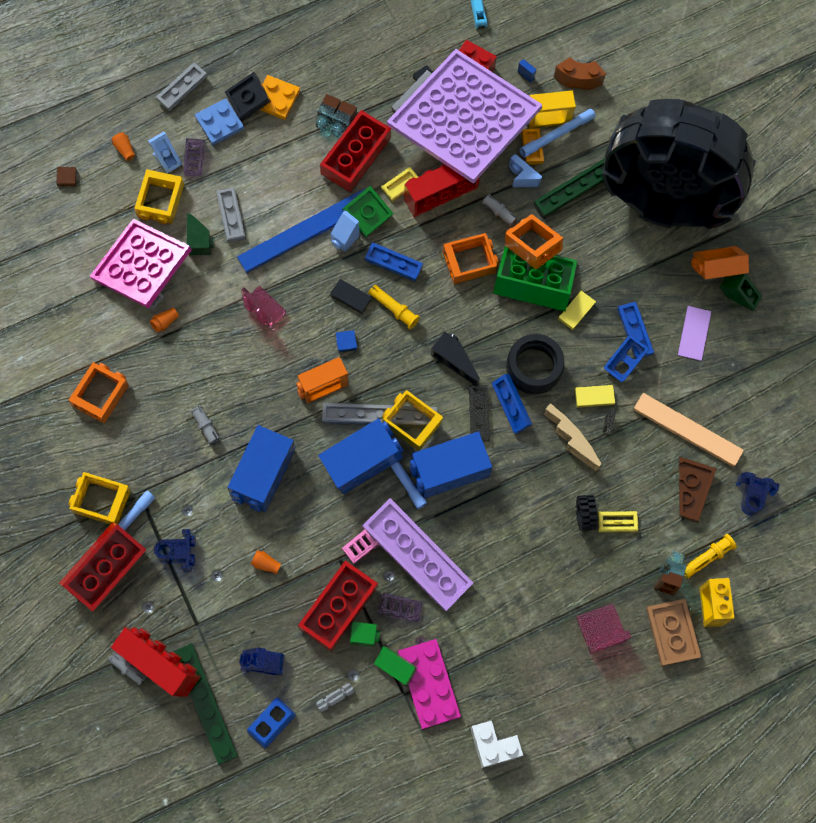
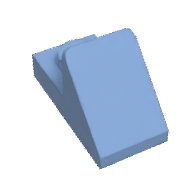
[148,132,182,173]
[509,154,542,188]

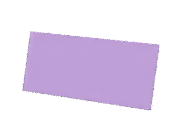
[678,306,711,361]

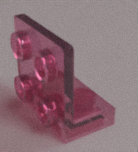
[241,286,286,328]
[576,604,631,655]

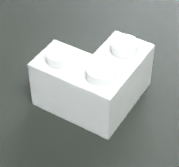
[470,721,523,768]

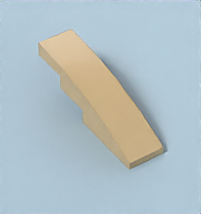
[544,403,601,472]

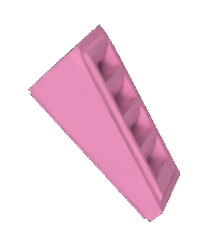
[342,530,379,564]

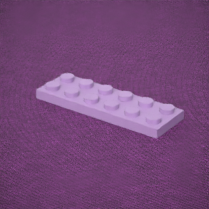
[362,498,473,611]

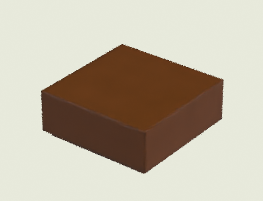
[56,167,77,186]

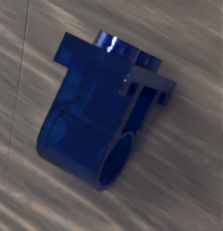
[736,472,780,516]
[154,529,196,572]
[239,647,285,676]

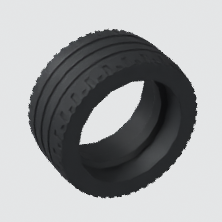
[506,334,565,394]

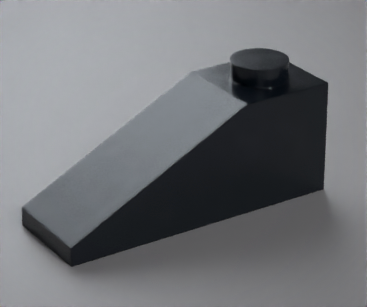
[431,332,480,387]

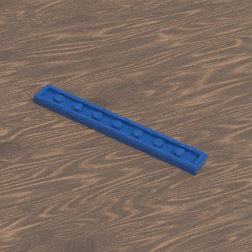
[237,188,365,274]

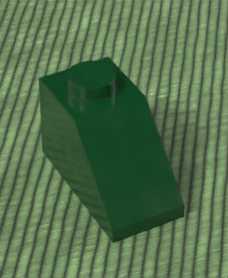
[187,214,214,255]
[720,274,762,311]

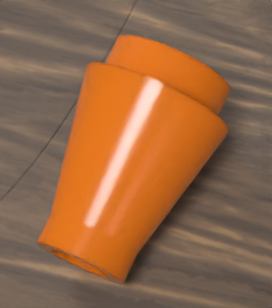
[111,132,135,161]
[150,307,179,333]
[251,550,281,574]

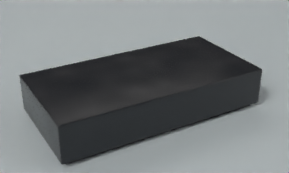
[330,279,372,314]

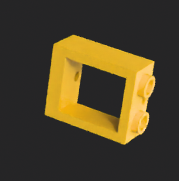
[528,90,576,129]
[134,169,184,224]
[382,390,443,451]
[69,472,131,524]
[699,578,734,627]

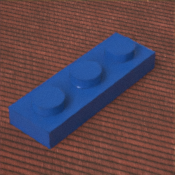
[365,242,423,282]
[617,302,654,359]
[492,374,532,434]

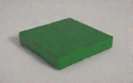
[342,186,394,238]

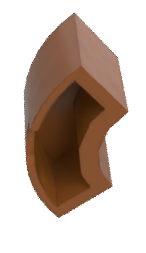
[554,57,606,90]

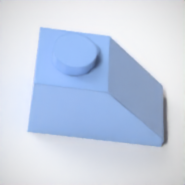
[331,211,359,252]

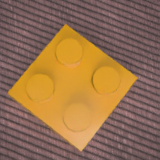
[259,75,300,120]

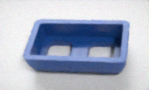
[604,335,648,382]
[247,697,296,748]

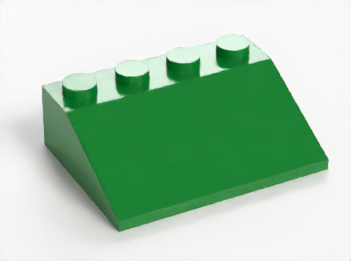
[493,246,577,312]

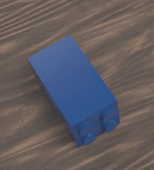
[318,418,404,494]
[227,425,295,512]
[409,431,492,499]

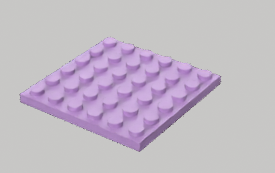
[387,49,542,184]

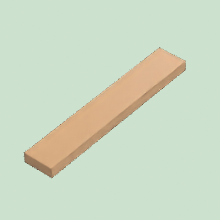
[633,393,744,467]

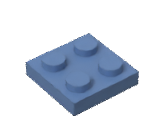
[194,98,244,146]

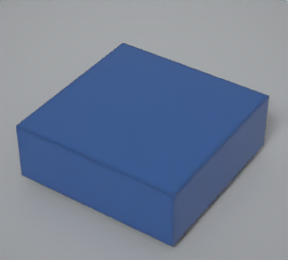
[517,59,536,83]
[336,330,357,352]

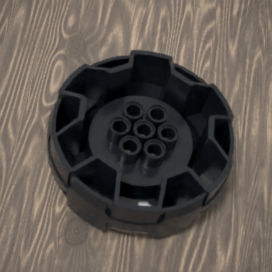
[602,99,756,229]

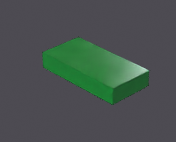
[374,646,418,685]

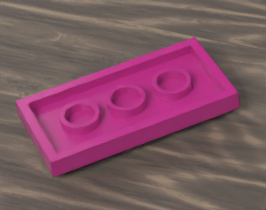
[398,639,461,729]

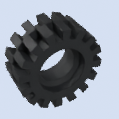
[576,495,598,531]

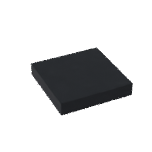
[225,72,271,121]

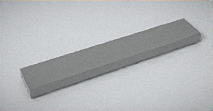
[322,403,438,427]

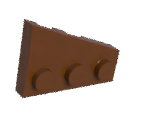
[679,456,717,523]

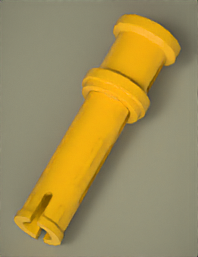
[368,285,420,329]
[681,534,737,579]

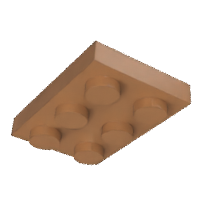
[646,599,701,666]

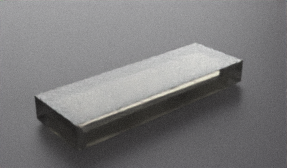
[468,385,490,442]

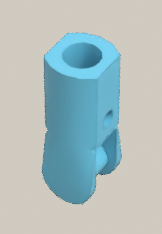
[471,0,487,29]

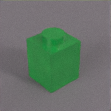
[350,622,380,647]

